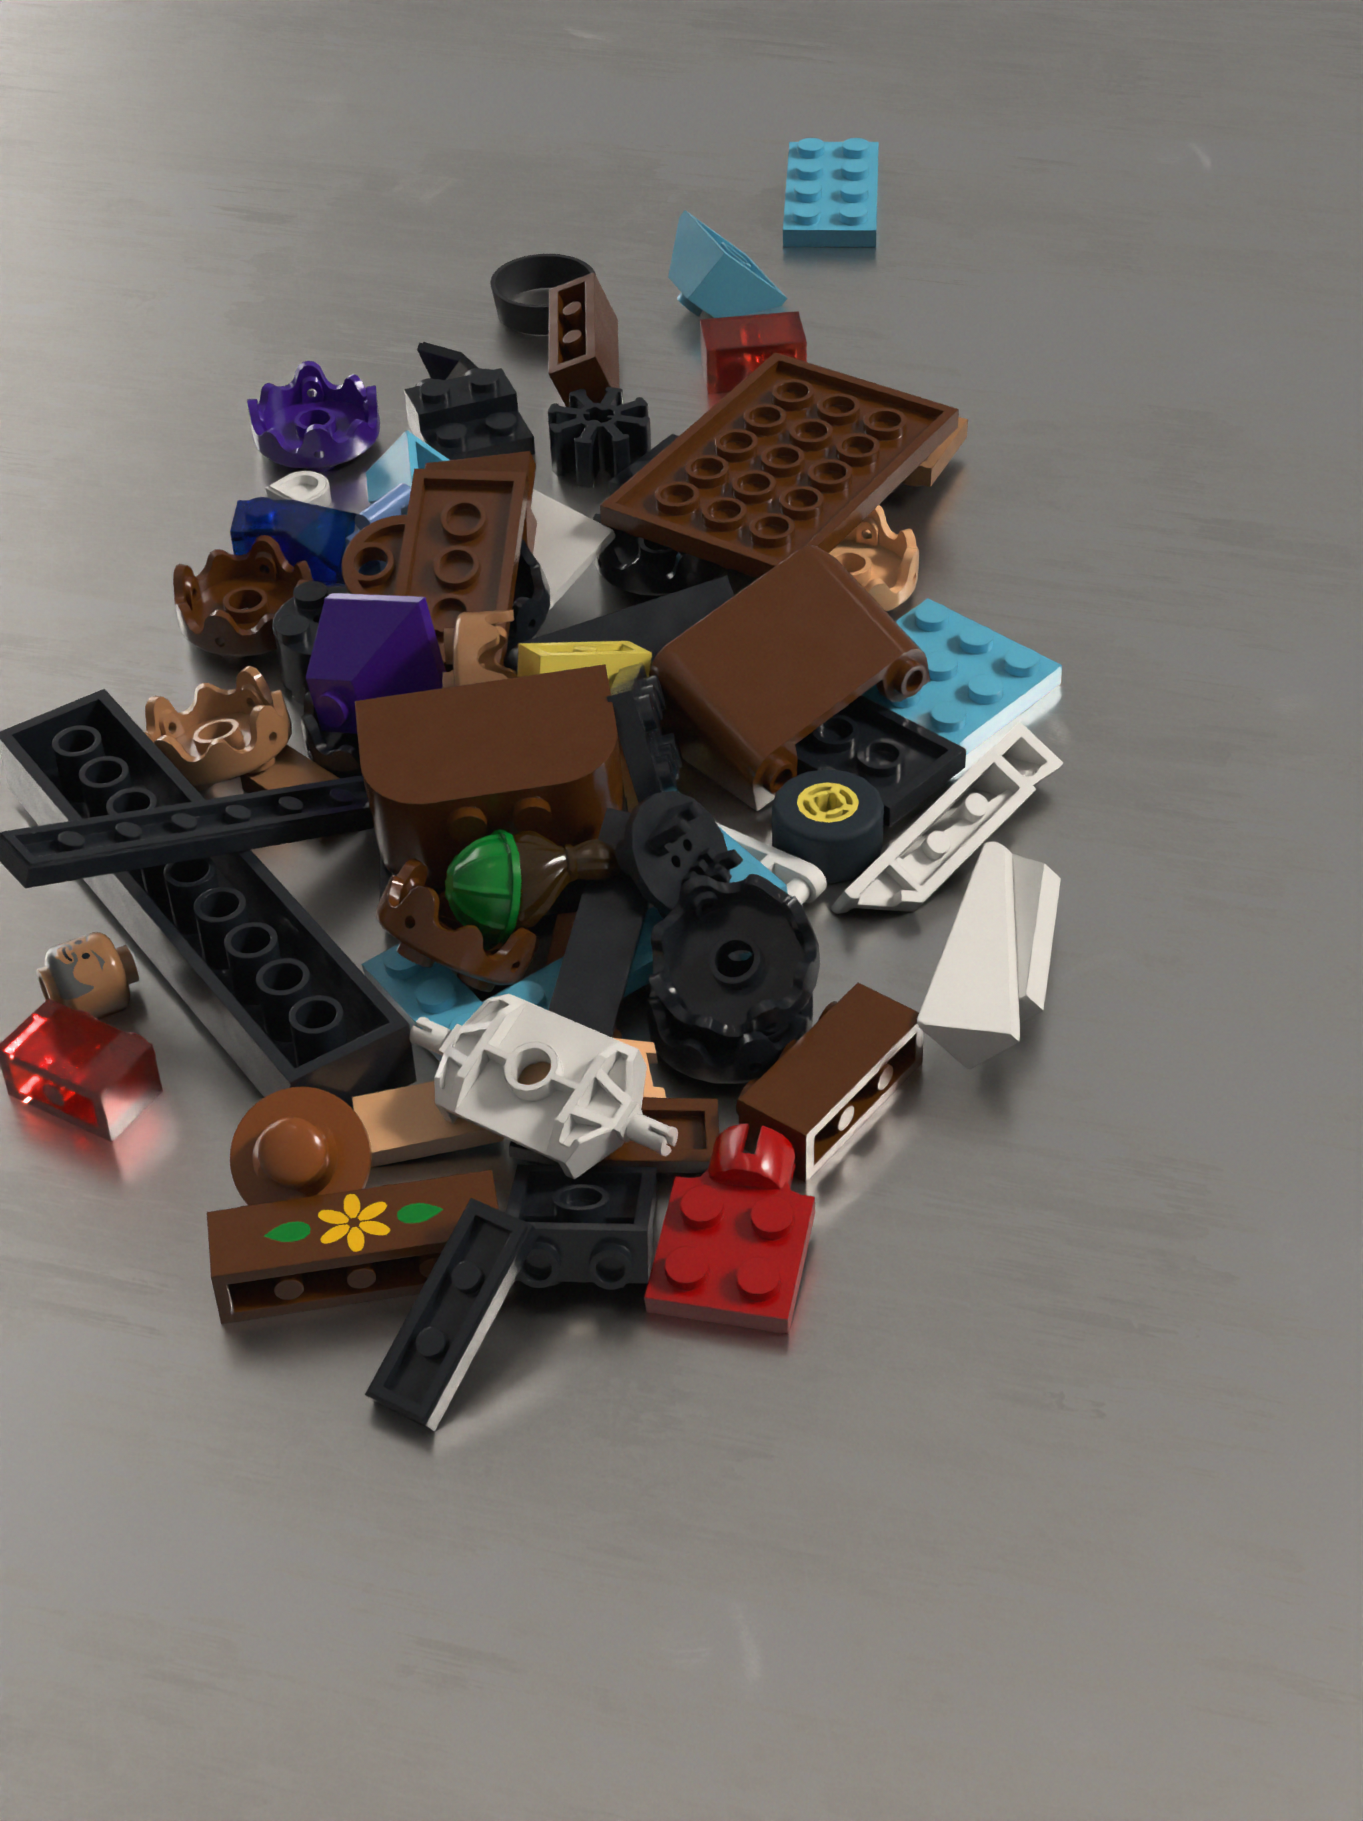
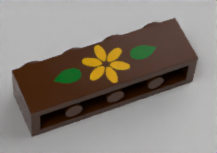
[207,1170,499,1324]

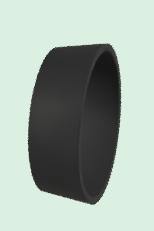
[490,254,596,335]

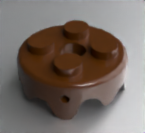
[173,535,313,660]
[375,858,541,993]

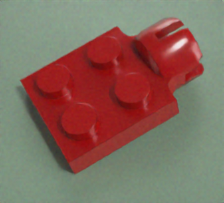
[644,1124,815,1334]

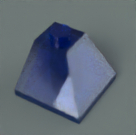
[230,497,358,585]

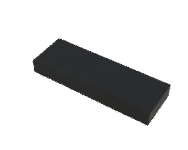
[365,1198,540,1432]

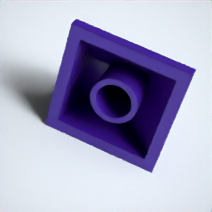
[306,593,446,734]

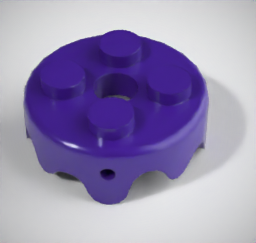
[247,361,380,473]

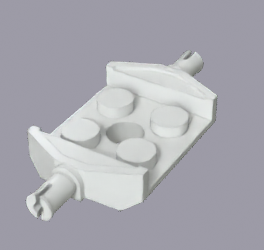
[410,993,678,1179]

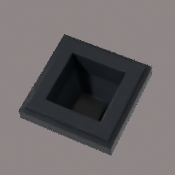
[417,342,478,380]

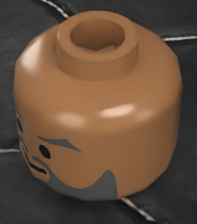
[36,932,139,1026]

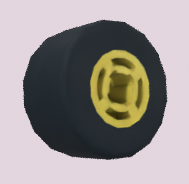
[772,769,884,884]

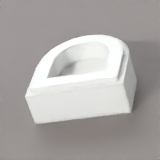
[266,471,331,523]

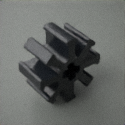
[548,387,651,488]

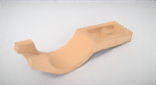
[352,1038,666,1167]

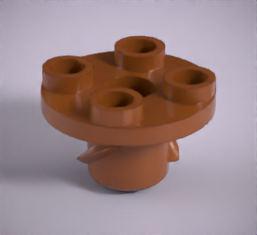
[230,1087,372,1205]

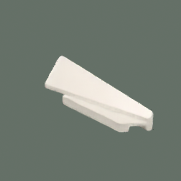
[830,721,1063,914]
[917,841,1061,1070]

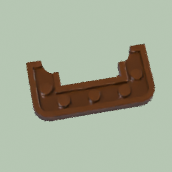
[649,545,930,812]

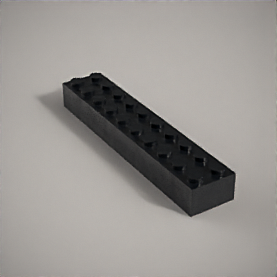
[0,689,417,1110]

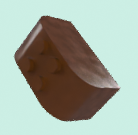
[355,664,627,889]

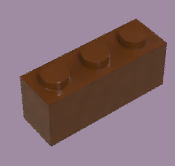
[548,273,620,407]
[736,982,924,1183]

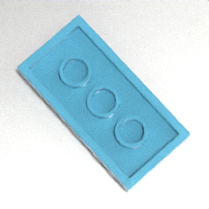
[783,138,879,247]

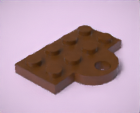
[342,469,529,672]

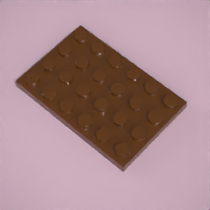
[600,353,959,578]

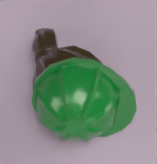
[445,830,622,951]

